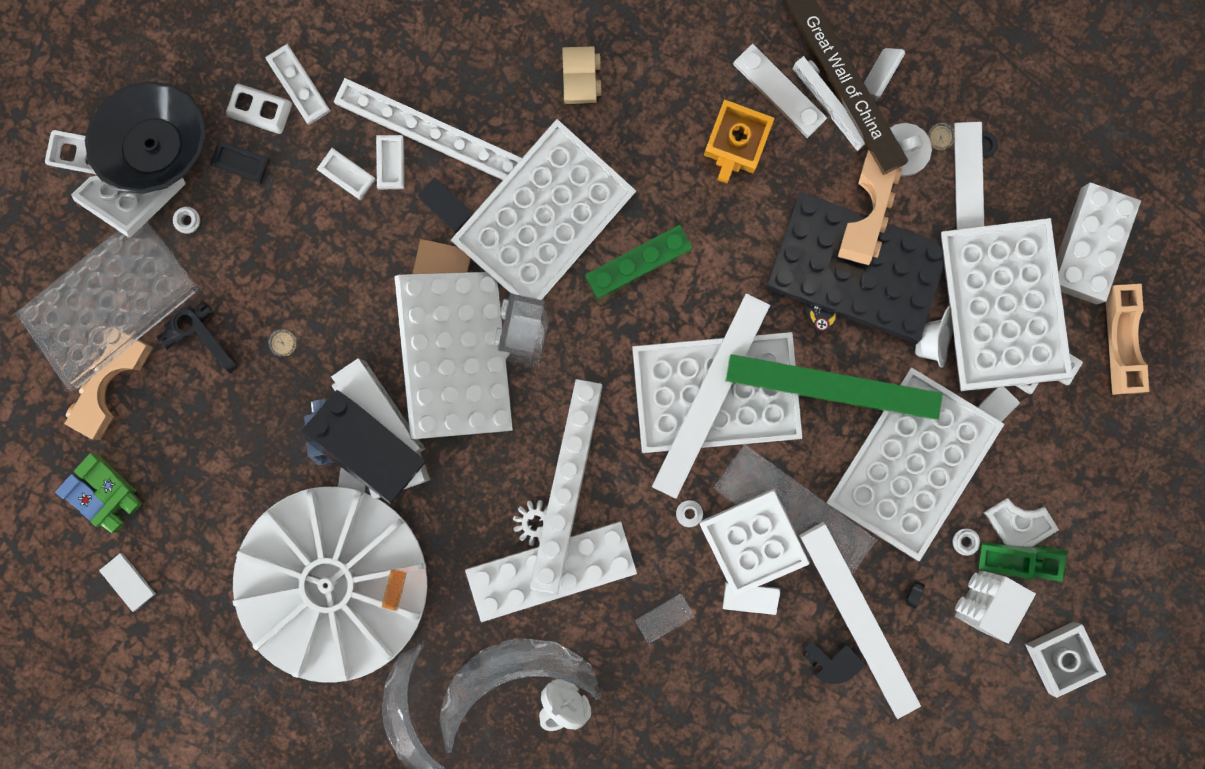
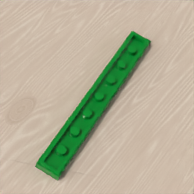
[725,354,943,420]

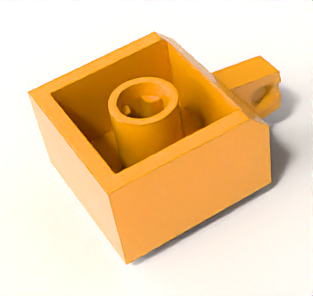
[704,99,774,184]

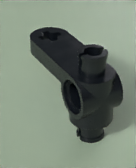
[157,300,239,374]

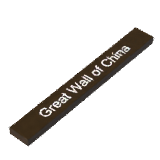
[783,0,908,175]

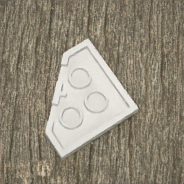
[71,176,186,238]

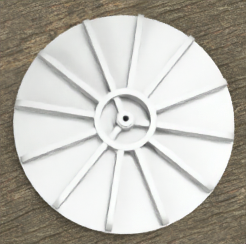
[233,487,427,682]

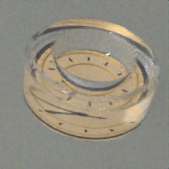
[927,122,955,150]
[268,329,297,357]

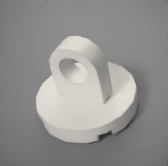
[890,123,932,177]
[539,679,591,731]

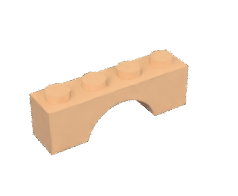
[838,150,902,265]
[1106,284,1149,395]
[64,330,153,440]

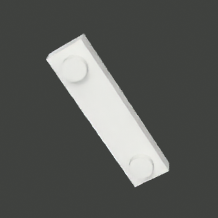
[733,44,827,138]
[793,56,866,151]

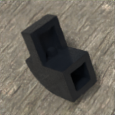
[801,638,866,684]

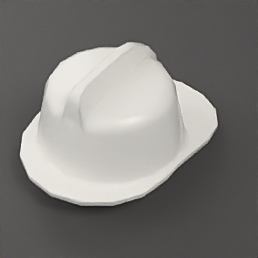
[915,306,953,368]

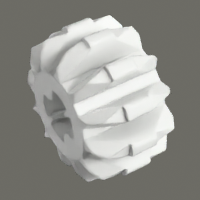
[513,500,548,546]

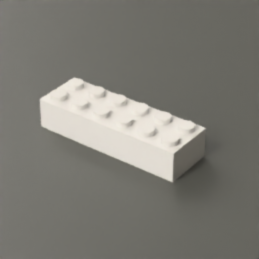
[465,521,637,622]

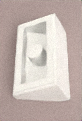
[864,48,905,102]
[723,582,780,615]

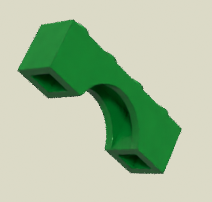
[585,225,693,301]

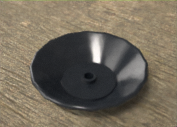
[85,81,206,194]

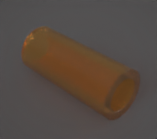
[381,569,407,611]

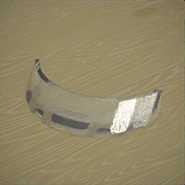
[439,638,602,754]
[382,641,445,769]

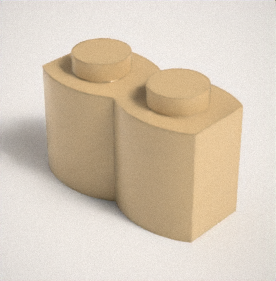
[563,46,601,104]

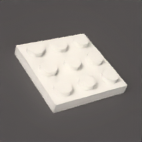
[700,488,810,596]

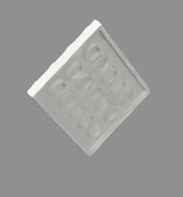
[450,119,636,311]
[941,218,1073,391]
[395,272,513,440]
[632,332,802,453]
[826,367,1004,562]

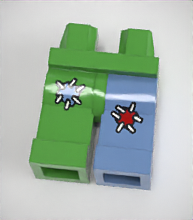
[55,453,142,533]

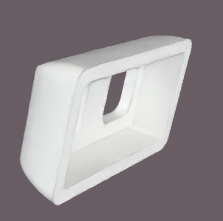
[226,83,292,134]
[45,130,96,174]

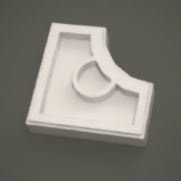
[983,498,1059,547]

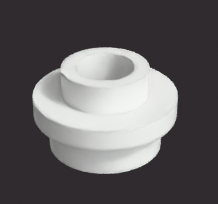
[173,207,200,234]
[676,500,703,527]
[953,528,980,555]

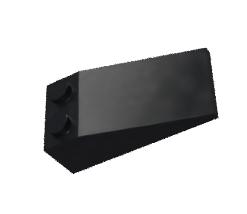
[301,390,426,504]

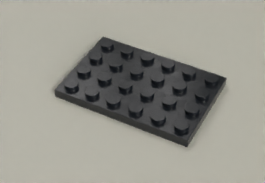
[765,191,944,344]

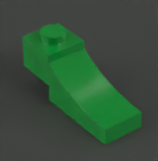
[979,541,1069,582]

